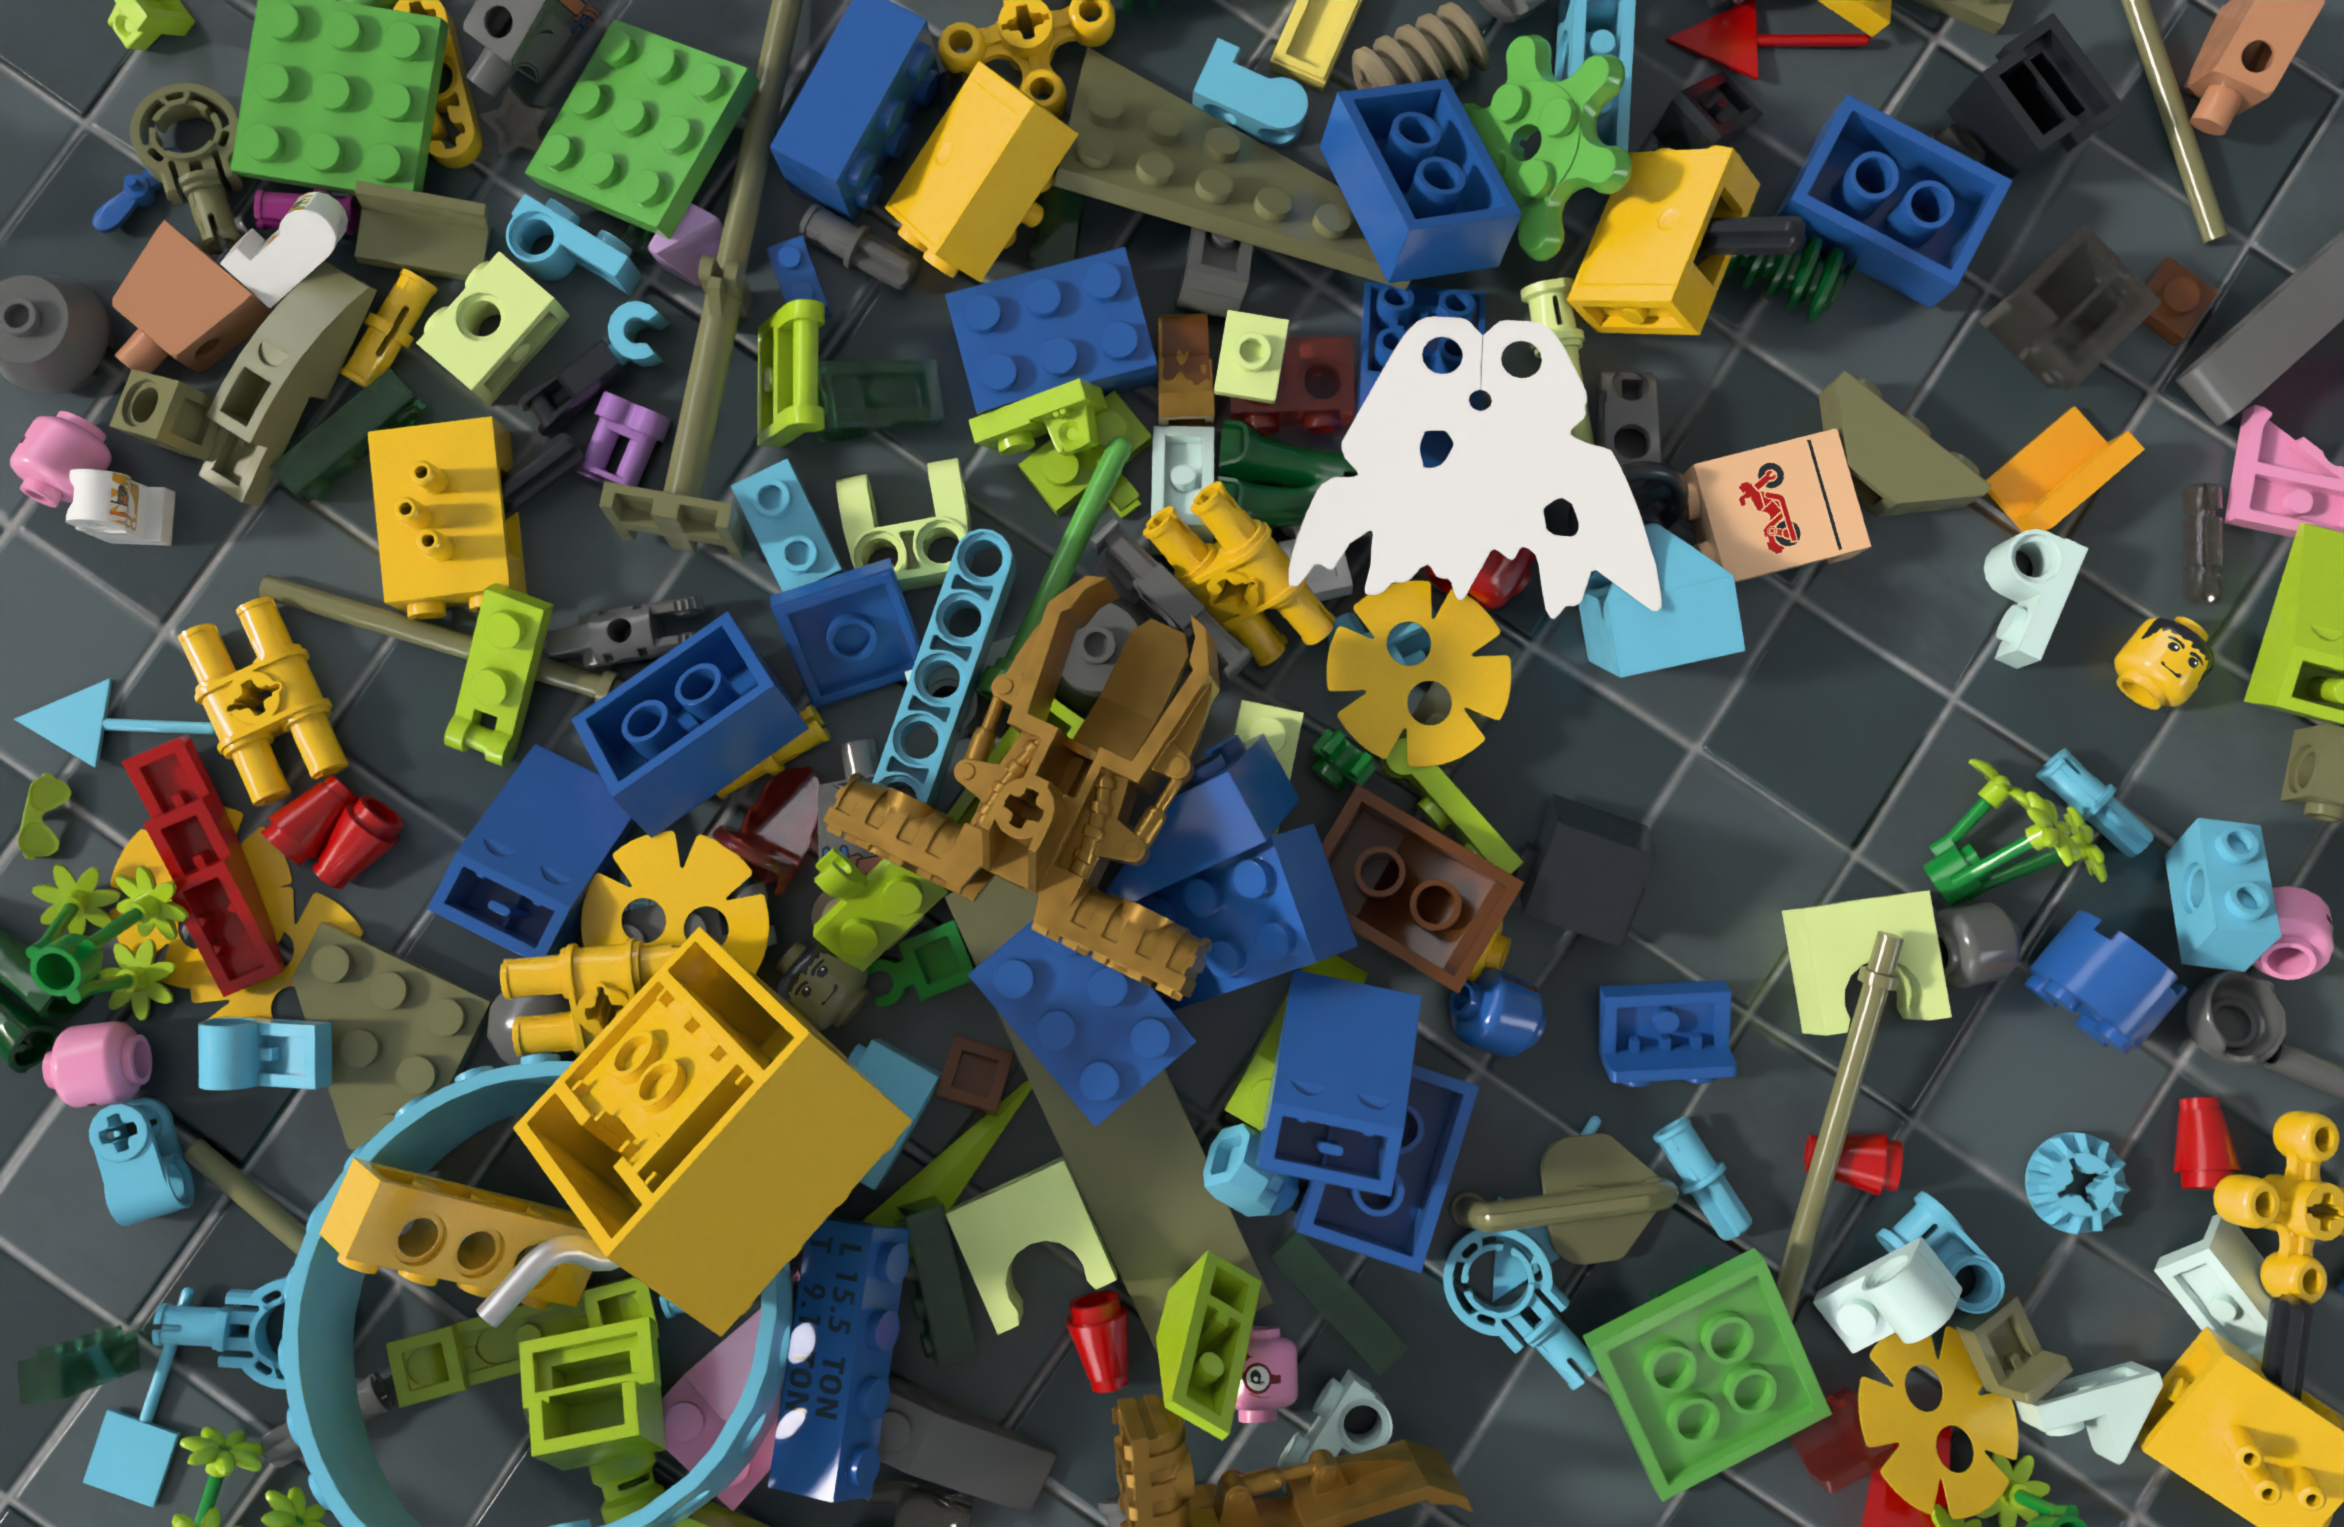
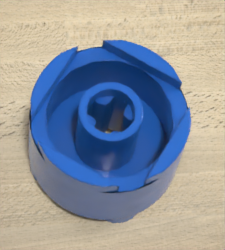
[2024,910,2188,1055]

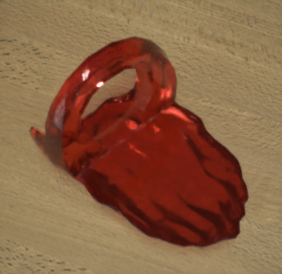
[712,766,822,896]

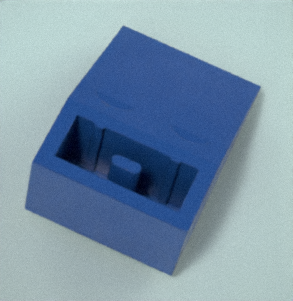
[1353,281,1485,468]
[427,744,635,958]
[1255,970,1422,1197]

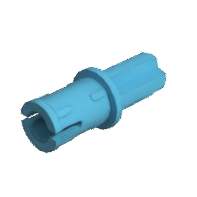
[2035,748,2154,858]
[1653,1116,1752,1241]

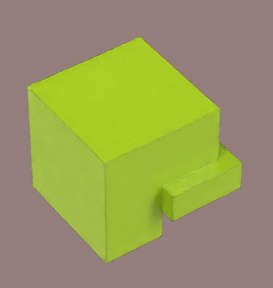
[519,1316,666,1471]

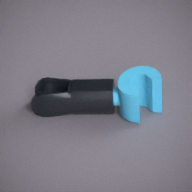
[518,301,671,436]

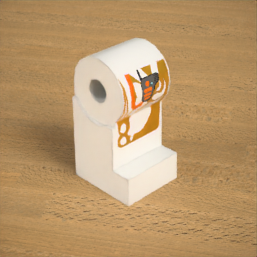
[220,192,348,309]
[65,469,176,546]

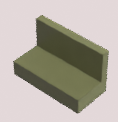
[354,181,492,282]

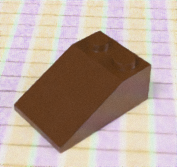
[1322,784,1525,994]

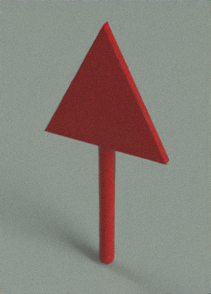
[1666,0,1871,81]

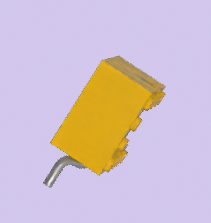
[476,926,913,1337]

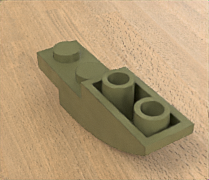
[199,261,377,506]

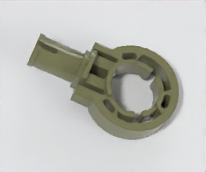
[130,83,243,255]

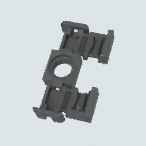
[1090,518,1252,684]

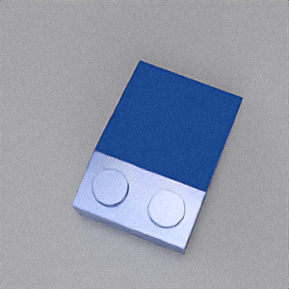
[1104,733,1299,902]

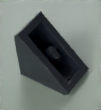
[1653,71,1763,150]

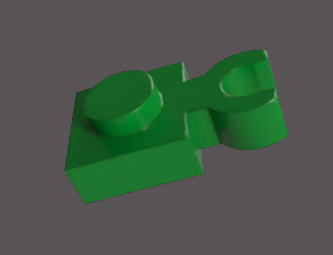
[1308,728,1376,792]
[867,920,976,1007]

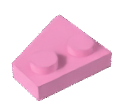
[2224,405,2344,538]

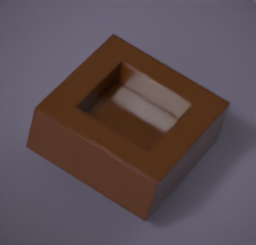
[2124,257,2219,346]
[935,1035,1015,1116]

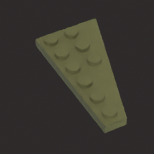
[1053,47,1411,290]

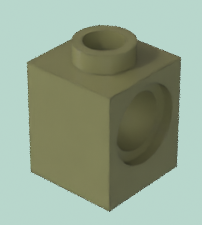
[109,369,221,461]
[2280,723,2344,823]

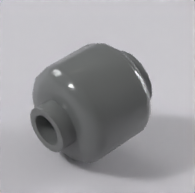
[1934,900,2022,988]

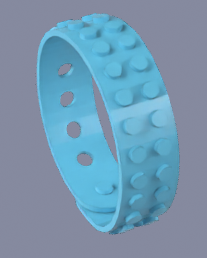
[278,1054,800,1527]

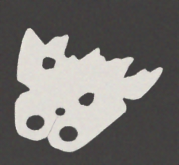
[1288,316,1662,619]

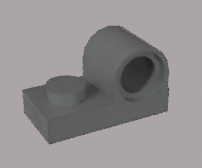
[1175,227,1253,319]

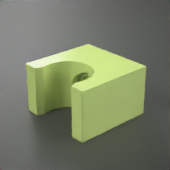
[1782,890,1952,1036]
[946,1156,1118,1335]

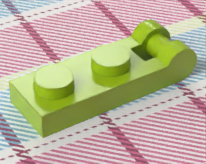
[444,583,554,767]
[1379,738,1524,874]

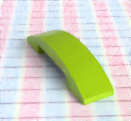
[386,1276,661,1408]

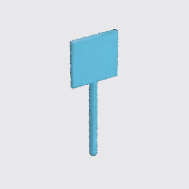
[83,1287,195,1508]

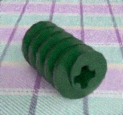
[1724,202,1857,324]

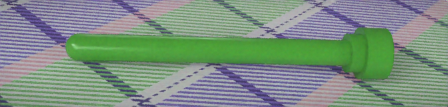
[976,436,1132,710]

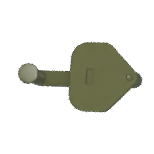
[1450,1133,1679,1265]

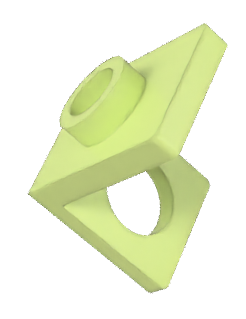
[1214,310,1289,404]

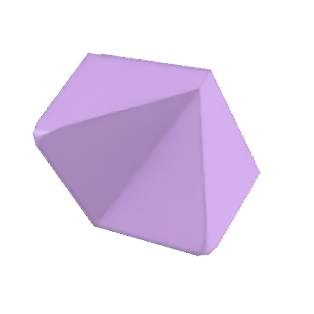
[648,203,723,287]

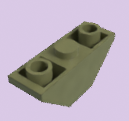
[1819,370,1992,517]

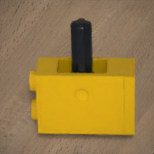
[1567,145,1807,335]

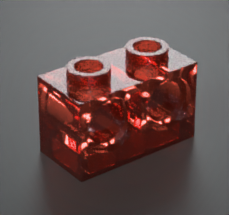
[1228,336,1356,436]

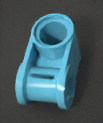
[89,1097,195,1227]
[1876,1191,2005,1314]

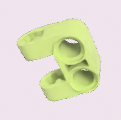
[836,458,973,591]

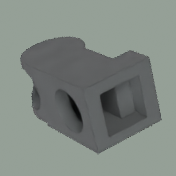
[1596,372,1661,491]

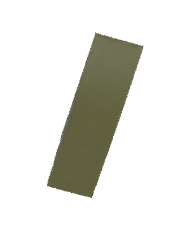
[944,876,1273,1354]

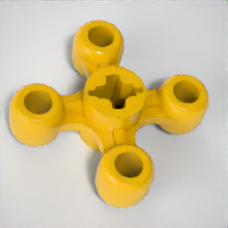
[938,0,1115,118]
[2213,1110,2344,1304]

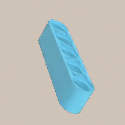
[872,529,1017,808]

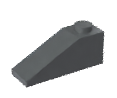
[878,1373,1057,1515]

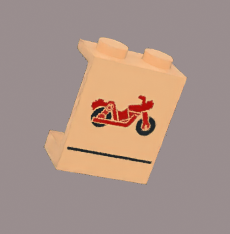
[1682,428,1871,583]

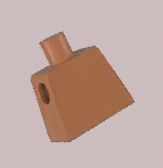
[2184,0,2325,136]
[112,220,274,374]

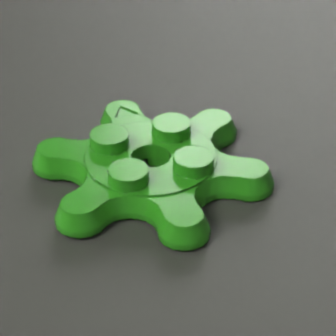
[1462,34,1632,261]

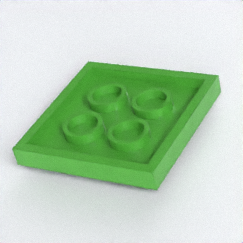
[230,0,449,195]
[525,19,760,240]
[1583,1248,1832,1502]

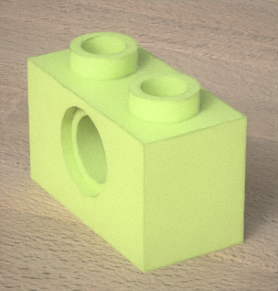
[416,251,571,406]

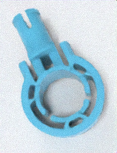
[1443,1228,1598,1390]
[152,1275,288,1389]

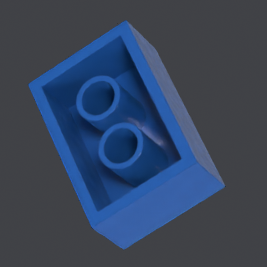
[770,0,941,224]
[1320,79,1522,284]
[1776,94,2013,309]
[945,247,1157,416]
[571,611,809,838]
[1133,824,1358,1011]
[968,919,1197,1127]
[1292,1064,1480,1274]

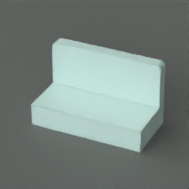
[2154,1214,2273,1362]

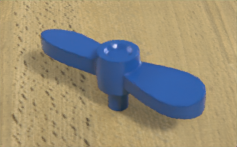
[92,147,183,234]

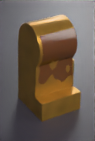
[1158,313,1215,427]

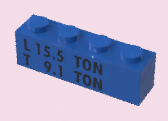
[768,1218,910,1503]

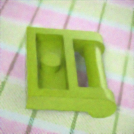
[757,299,825,448]

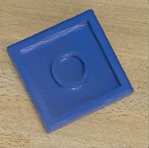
[770,558,922,708]

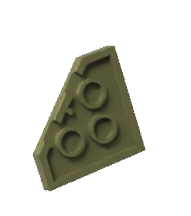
[292,922,494,1151]

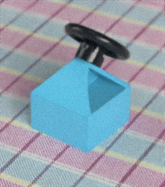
[1567,461,1745,678]

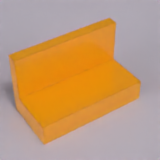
[1985,406,2145,532]

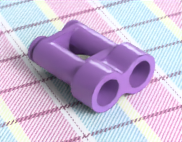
[577,391,672,487]

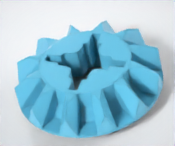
[2025,1132,2131,1235]

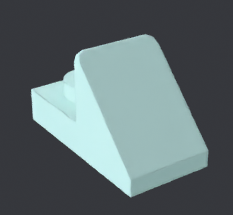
[2013,1361,2163,1465]

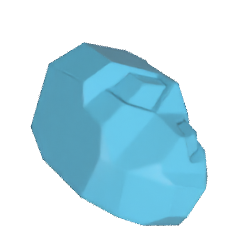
[1203,1123,1300,1217]

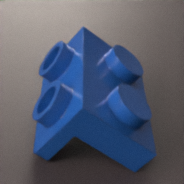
[1598,980,1737,1087]

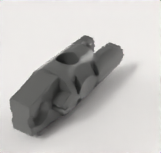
[546,595,705,669]

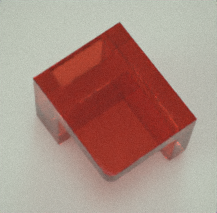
[1788,1387,1895,1494]

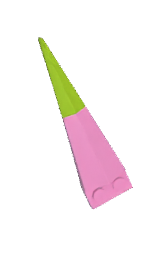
[662,1081,1032,1512]

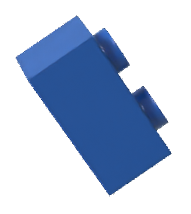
[766,235,833,319]

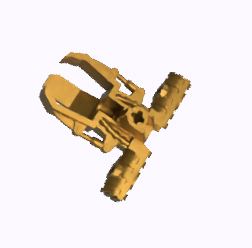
[823,576,1220,1001]
[1112,1394,1473,1527]

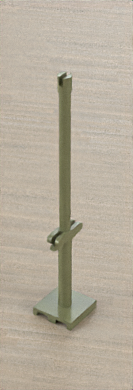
[599,0,803,562]

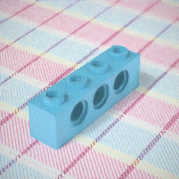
[1555,0,1636,152]

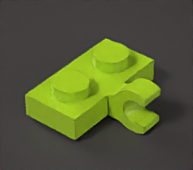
[1018,390,1153,520]
[813,847,948,972]

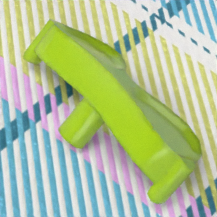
[17,773,72,860]

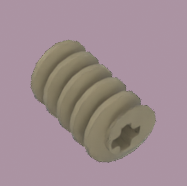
[1352,2,1490,90]

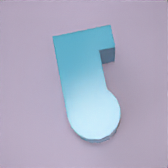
[1192,38,1308,147]

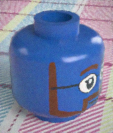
[1449,967,1546,1058]

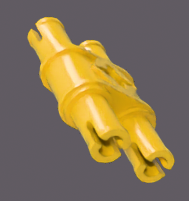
[1143,481,1336,667]
[178,597,349,807]
[500,938,683,1056]

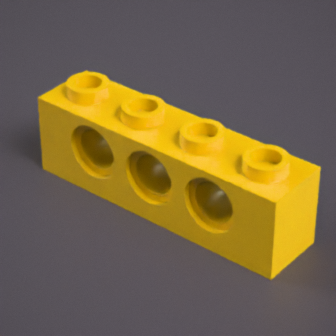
[319,1158,594,1310]

